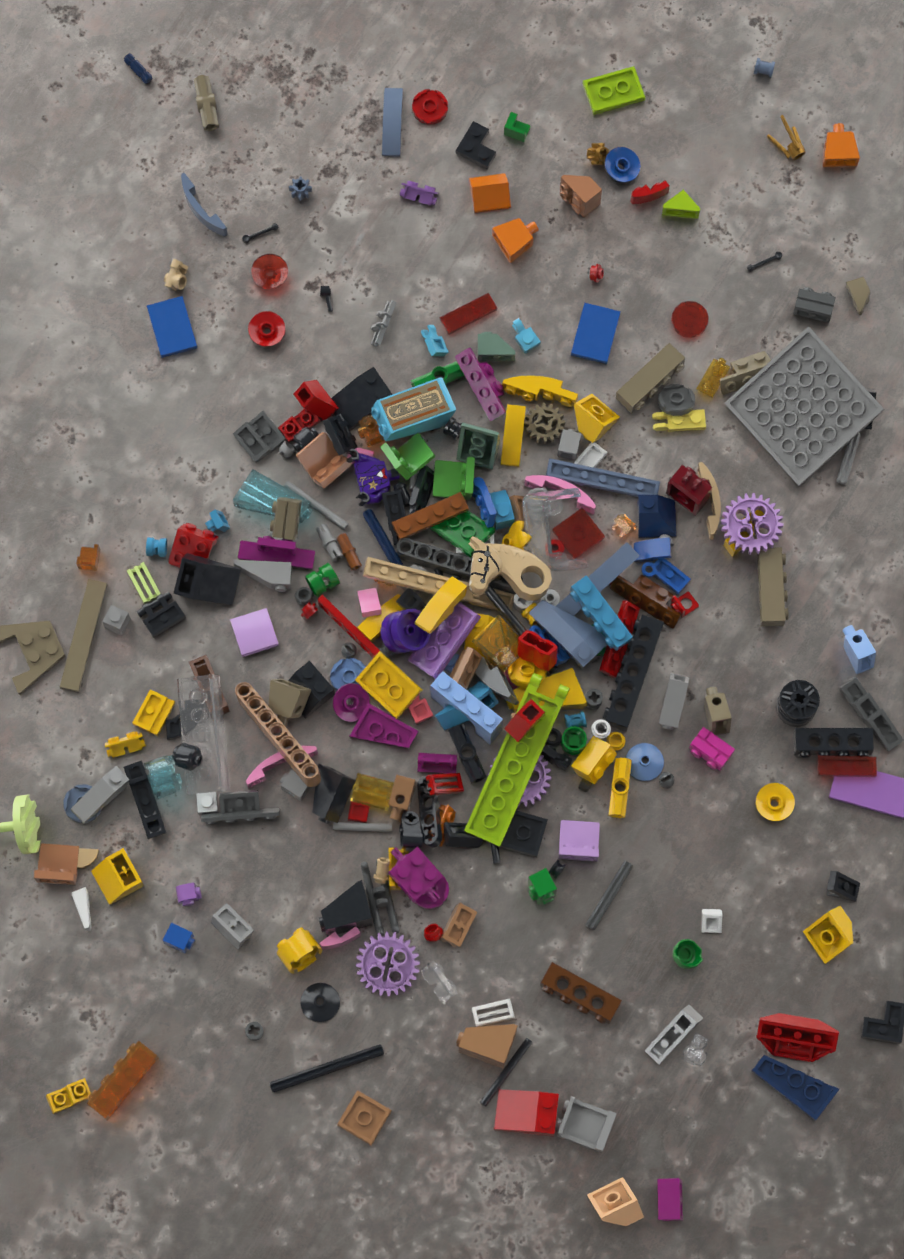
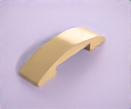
[697,462,721,540]

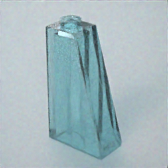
[233,469,313,523]

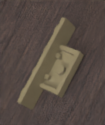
[719,351,771,395]

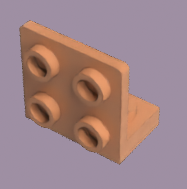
[296,432,352,489]
[34,843,79,885]

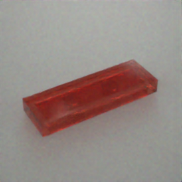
[439,293,497,335]
[817,756,877,777]

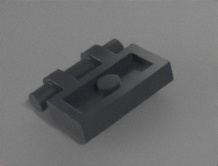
[322,414,358,455]
[136,591,186,638]

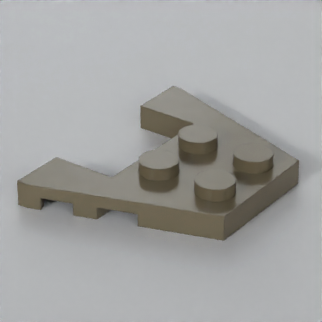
[0,620,65,695]

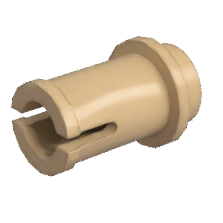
[373,857,390,884]

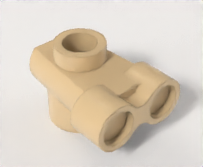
[164,259,188,291]

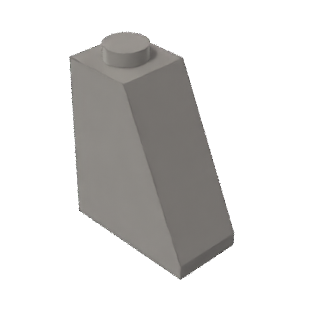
[659,673,689,729]

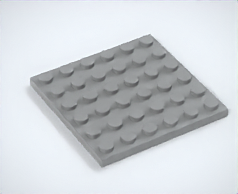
[725,326,885,486]

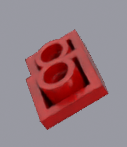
[630,180,670,204]
[278,409,321,442]

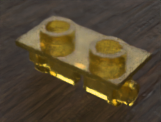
[696,358,730,398]

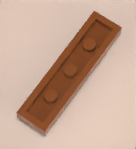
[392,492,469,540]

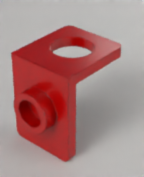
[671,591,699,618]

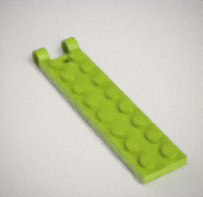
[464,673,570,847]

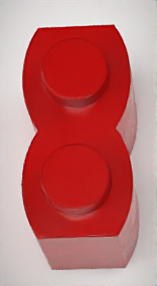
[517,630,558,671]

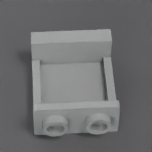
[555,1096,617,1153]

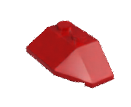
[756,1013,839,1062]

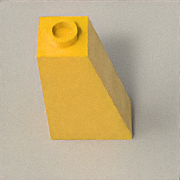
[506,667,587,713]

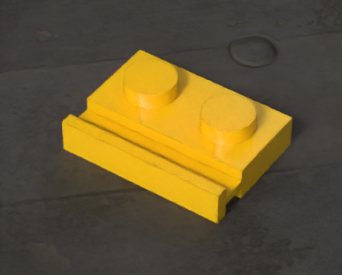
[132,689,175,736]

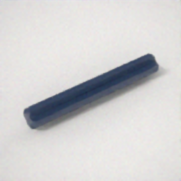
[363,509,404,566]

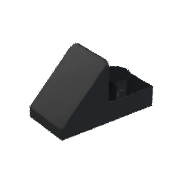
[827,871,860,902]

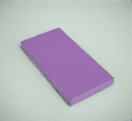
[408,602,481,679]
[829,760,904,819]

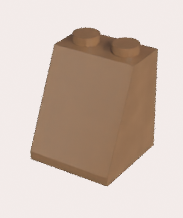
[456,1024,518,1069]

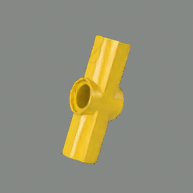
[608,757,632,818]

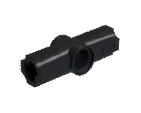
[448,724,487,784]

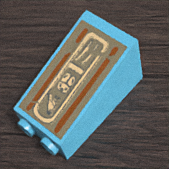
[371,377,456,442]

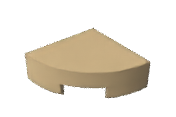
[77,848,99,869]

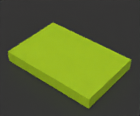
[582,66,646,115]

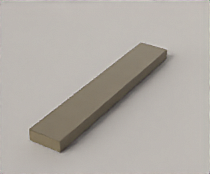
[60,579,107,692]

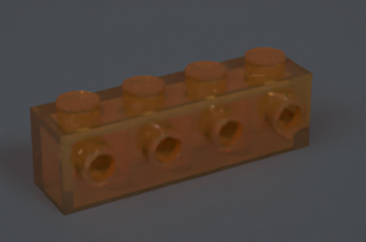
[87,1041,159,1121]

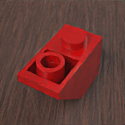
[293,380,338,420]
[504,699,545,742]

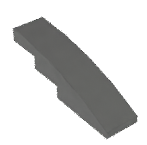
[839,677,904,751]

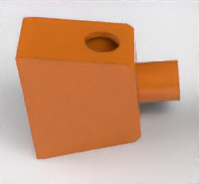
[822,123,860,167]
[492,218,539,263]

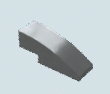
[475,657,519,705]

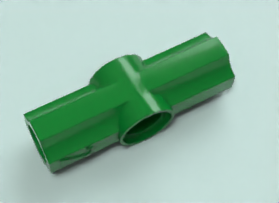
[411,361,465,387]

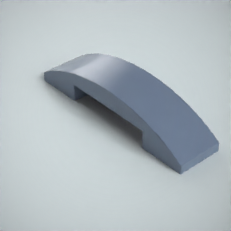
[382,88,403,157]
[181,173,228,237]

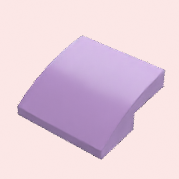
[230,608,279,657]

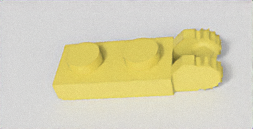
[652,409,706,432]

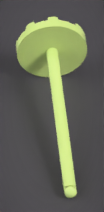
[0,794,41,854]

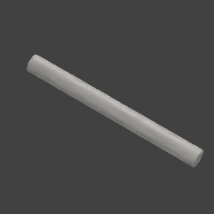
[284,481,348,530]

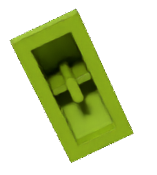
[662,189,700,219]

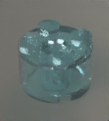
[144,755,182,799]

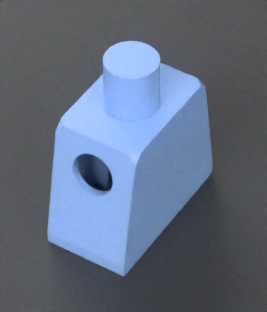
[843,625,876,675]

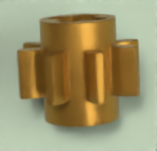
[587,143,609,165]

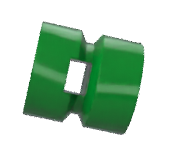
[305,562,340,597]
[561,726,587,757]

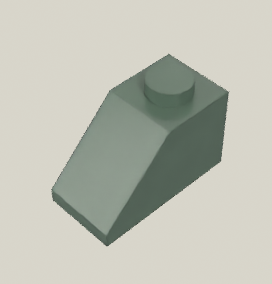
[478,332,515,361]

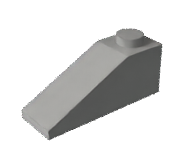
[234,560,292,592]
[71,766,129,824]
[645,1005,703,1064]

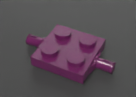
[388,846,443,902]

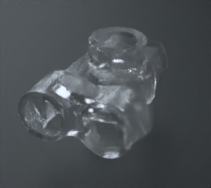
[683,1032,709,1066]

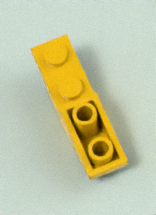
[502,376,578,407]

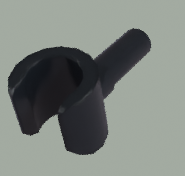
[320,286,333,312]

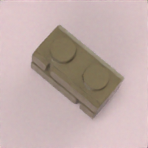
[270,497,302,540]

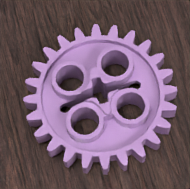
[721,493,783,555]
[488,755,551,808]
[356,931,420,996]

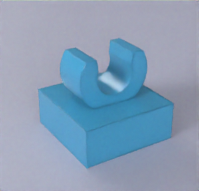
[205,509,230,532]

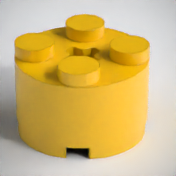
[276,927,323,974]

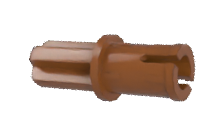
[337,533,362,571]

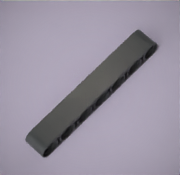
[397,538,523,594]

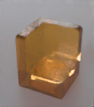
[76,544,100,571]

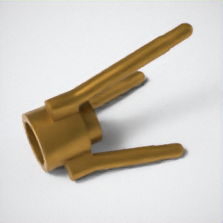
[767,115,806,160]

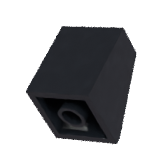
[318,880,373,937]

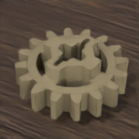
[524,403,565,444]

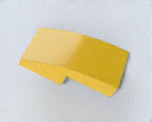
[46,1078,92,1114]

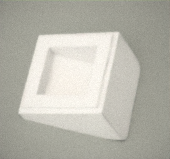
[702,909,722,933]

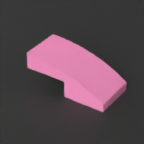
[357,588,382,617]
[319,926,361,950]

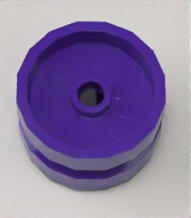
[380,609,430,654]

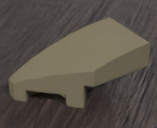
[846,277,870,315]

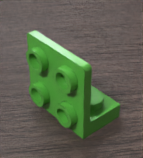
[380,433,435,480]
[432,457,475,500]

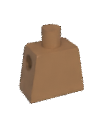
[388,774,417,821]

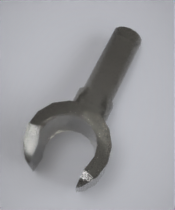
[578,778,592,792]

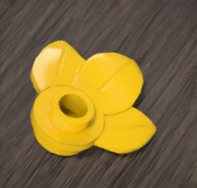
[502,521,532,550]

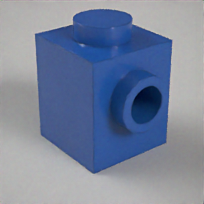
[163,923,195,953]

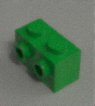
[528,868,557,905]

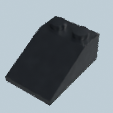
[331,367,393,431]

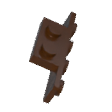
[610,574,681,629]

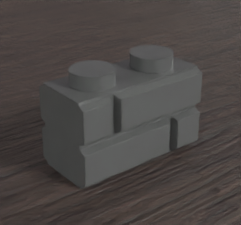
[793,287,836,323]

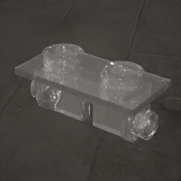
[421,962,458,1003]

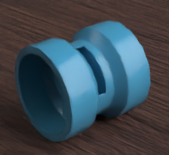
[146,537,167,557]

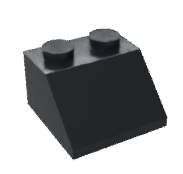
[288,660,335,719]

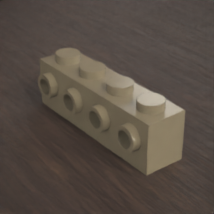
[616,343,685,414]
[757,547,788,627]

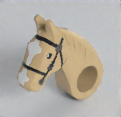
[469,536,552,601]

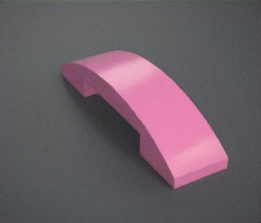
[524,475,596,515]
[246,746,318,789]

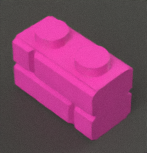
[689,727,735,771]

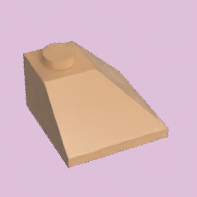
[587,1177,644,1226]

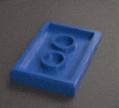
[147,296,197,358]
[571,303,621,364]

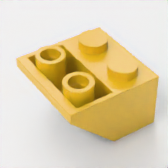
[91,848,144,905]

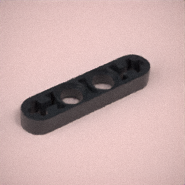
[417,776,442,848]

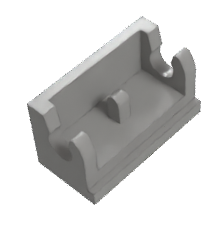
[211,903,254,950]

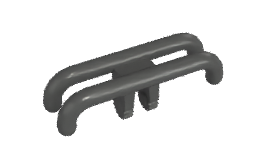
[361,858,400,937]

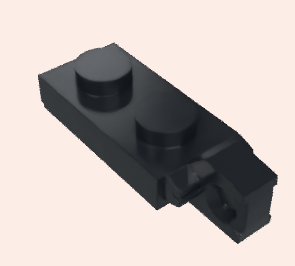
[540,744,572,771]

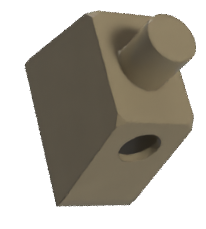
[268,678,311,727]
[704,687,732,735]

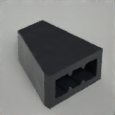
[312,763,356,824]

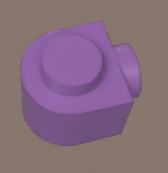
[176,882,202,906]

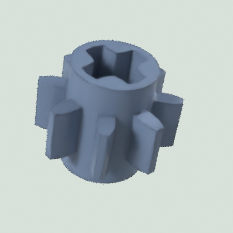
[289,176,312,201]

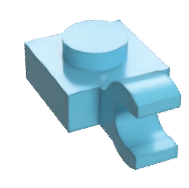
[512,318,541,353]
[421,325,449,356]

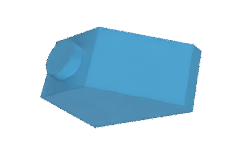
[490,490,515,530]

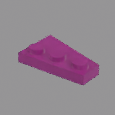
[349,703,419,749]

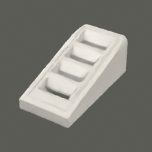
[72,887,91,932]

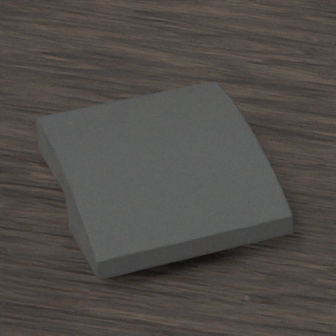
[233,411,287,462]

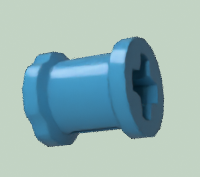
[564,710,587,728]

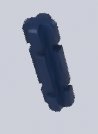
[124,53,153,84]

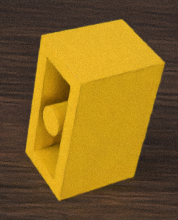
[571,736,617,784]

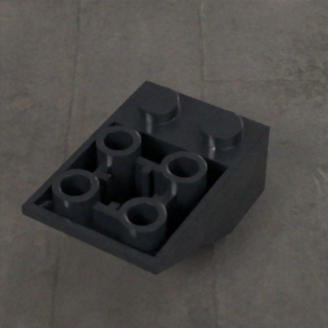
[173,553,242,605]

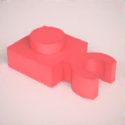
[408,694,433,724]

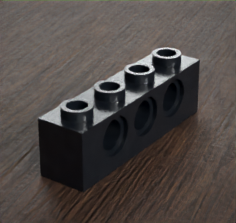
[793,728,874,758]

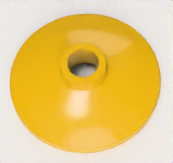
[756,783,795,821]

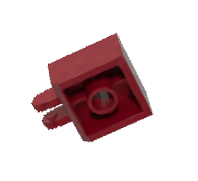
[666,465,712,516]

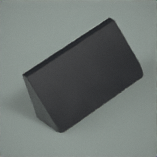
[443,822,483,848]

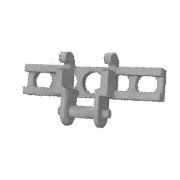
[370,300,396,346]

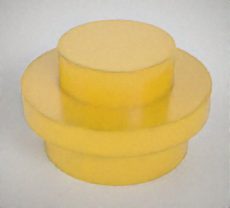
[606,732,626,751]

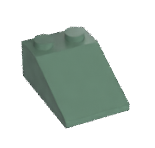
[456,422,500,470]

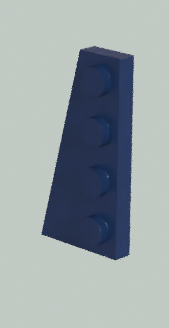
[751,1055,840,1121]

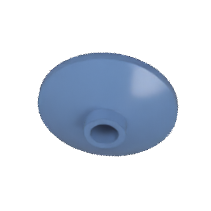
[626,743,664,781]

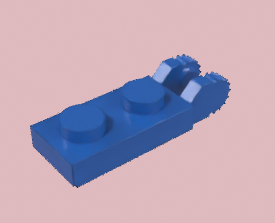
[472,477,497,527]

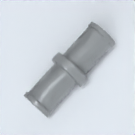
[316,524,343,562]

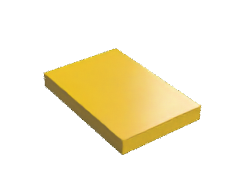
[355,651,423,719]

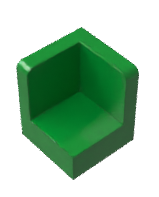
[504,112,530,142]

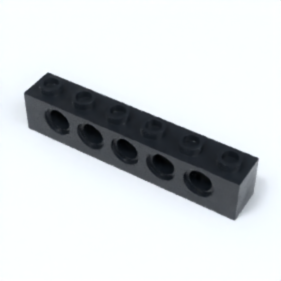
[603,615,664,732]

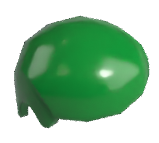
[673,939,703,969]

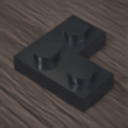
[455,121,496,170]
[861,1001,904,1044]

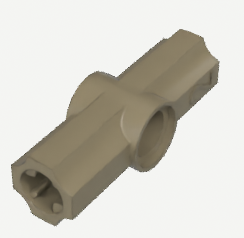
[193,75,219,131]

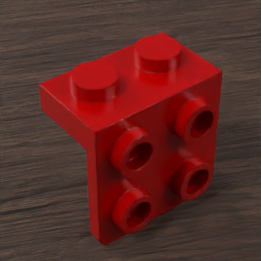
[168,523,219,568]

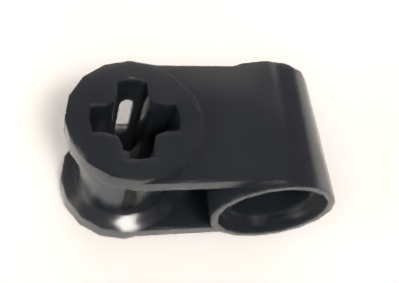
[399,811,423,848]

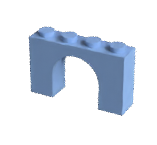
[430,671,503,745]

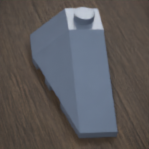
[529,600,607,668]

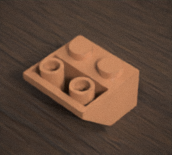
[560,175,602,218]

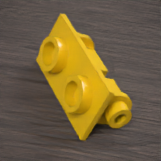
[105,731,146,758]

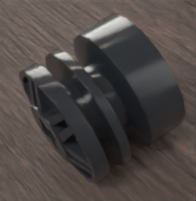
[776,680,820,727]

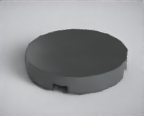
[658,384,695,416]

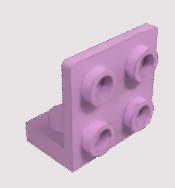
[558,820,600,862]

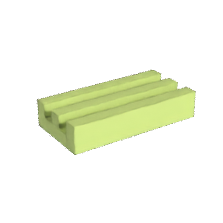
[127,562,160,604]

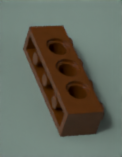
[540,962,622,1024]

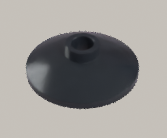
[300,983,340,1022]

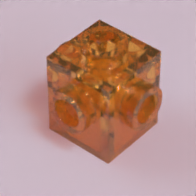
[357,415,385,447]

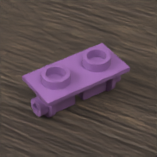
[400,181,439,206]

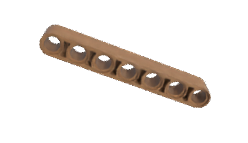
[235,682,321,787]

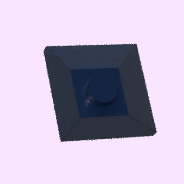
[637,495,677,538]

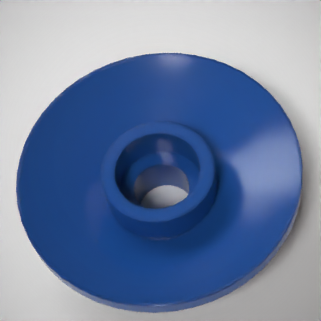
[605,147,641,183]

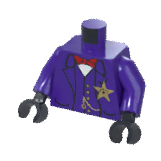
[346,449,400,507]

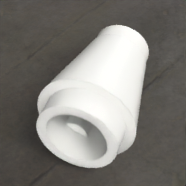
[592,720,611,740]

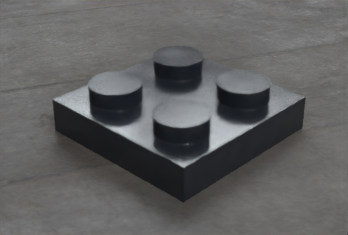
[500,810,548,858]

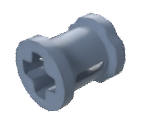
[754,58,775,78]

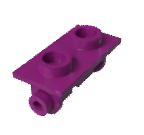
[417,753,457,774]

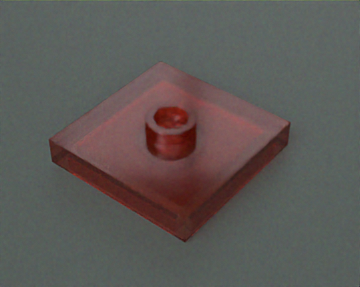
[552,508,605,560]

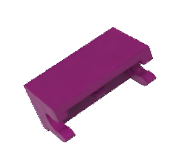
[657,1178,683,1221]

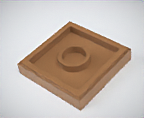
[337,1090,392,1146]

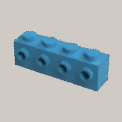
[570,575,633,651]

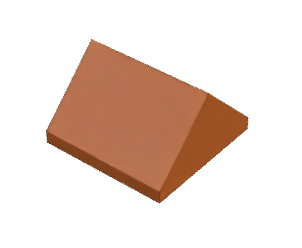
[469,173,511,213]

